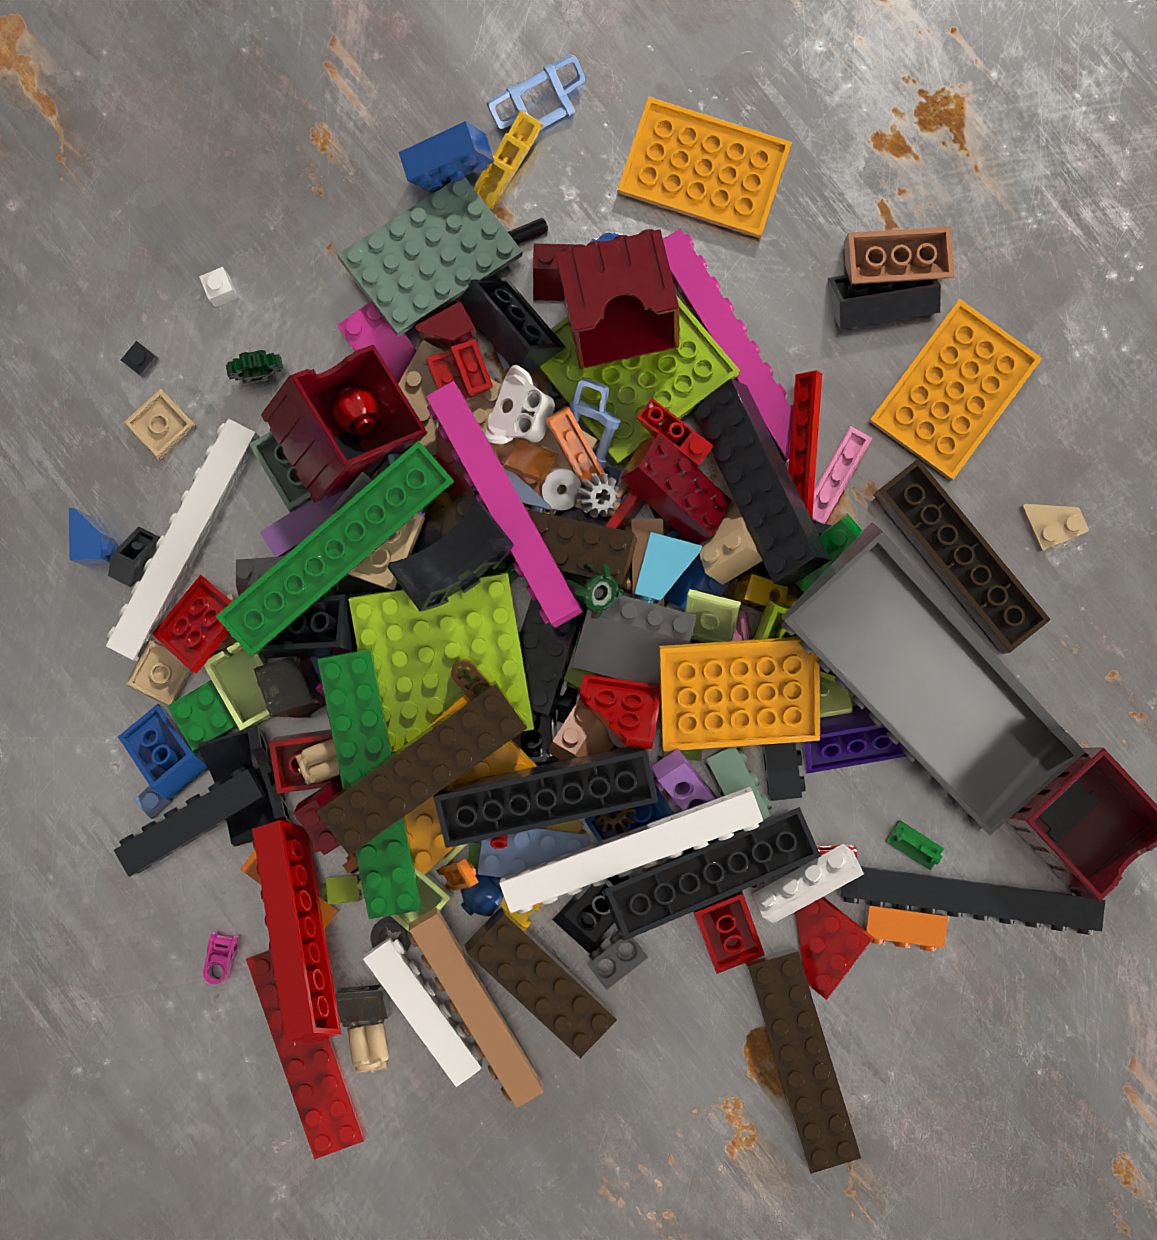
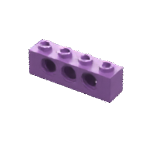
[652,748,736,844]

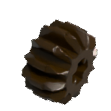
[594,808,638,835]

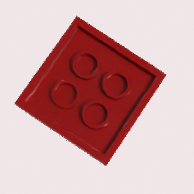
[152,574,233,674]

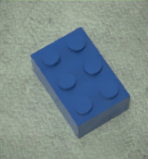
[398,121,495,192]

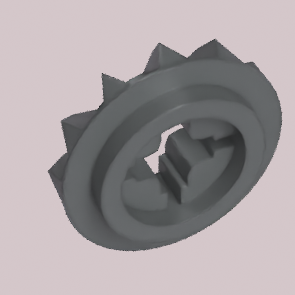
[370,916,411,954]

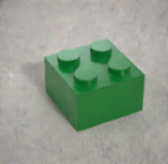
[167,680,238,751]

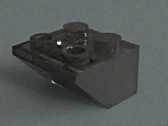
[253,656,326,718]

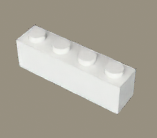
[752,844,864,924]

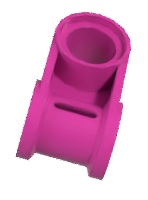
[203,931,239,984]

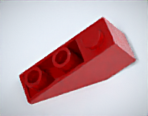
[636,398,713,467]

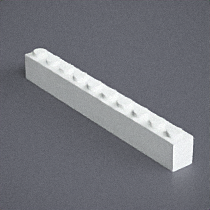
[106,418,260,661]
[499,787,763,914]

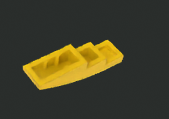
[474,110,544,210]

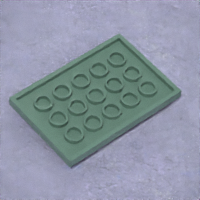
[338,178,523,337]

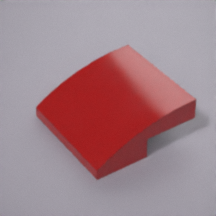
[426,339,493,400]

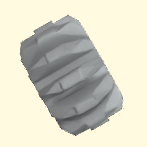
[577,473,621,517]

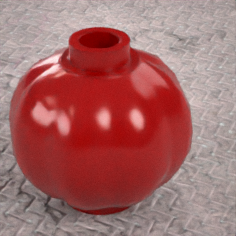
[332,387,379,434]

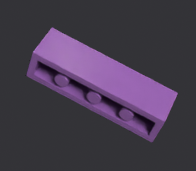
[260,489,347,557]

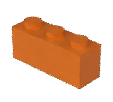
[862,904,948,952]

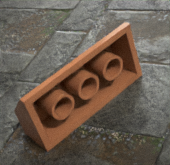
[844,227,955,284]
[548,673,614,761]

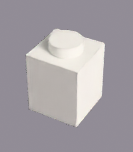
[199,267,238,308]

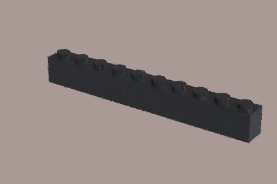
[837,866,1106,935]

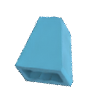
[632,532,702,604]

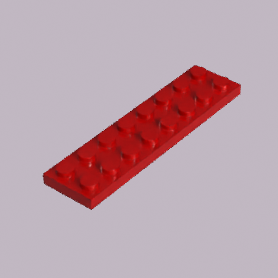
[246,950,365,1160]

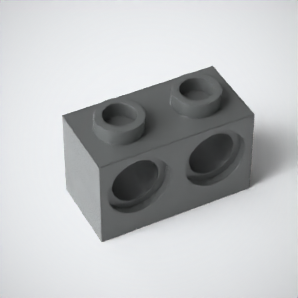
[587,932,648,990]

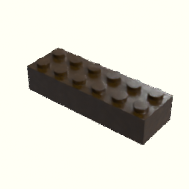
[464,907,617,1059]

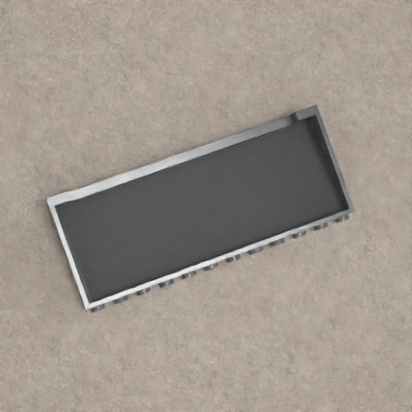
[781,522,1085,835]

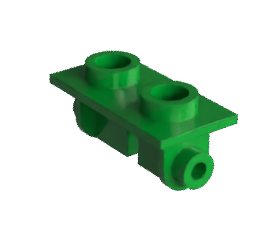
[886,820,944,870]

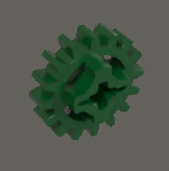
[226,350,283,384]

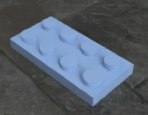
[477,828,589,877]

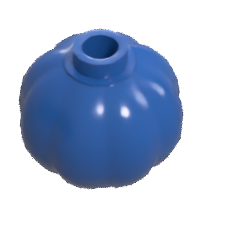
[461,870,504,917]

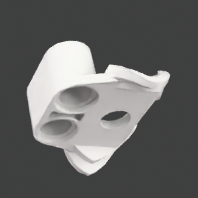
[485,365,555,444]

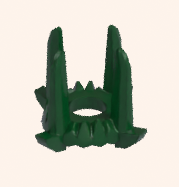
[567,563,624,619]

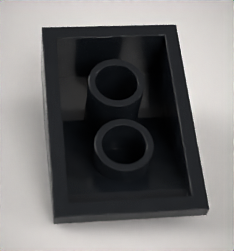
[512,710,559,766]
[552,875,630,954]

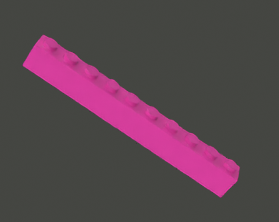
[663,228,793,464]
[426,381,583,628]

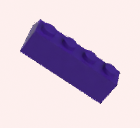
[800,706,907,774]

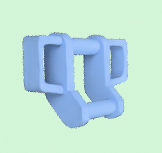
[487,54,586,129]
[570,378,620,469]

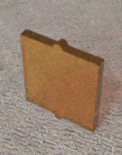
[504,439,559,484]

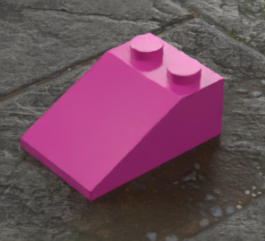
[337,301,417,383]

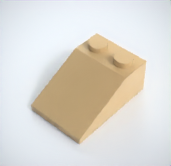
[699,502,763,585]

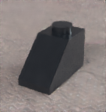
[108,526,160,587]

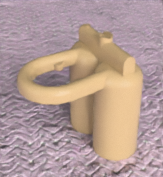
[295,738,340,784]
[347,1022,388,1073]

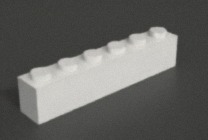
[363,935,482,1087]

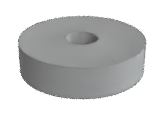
[539,468,582,510]

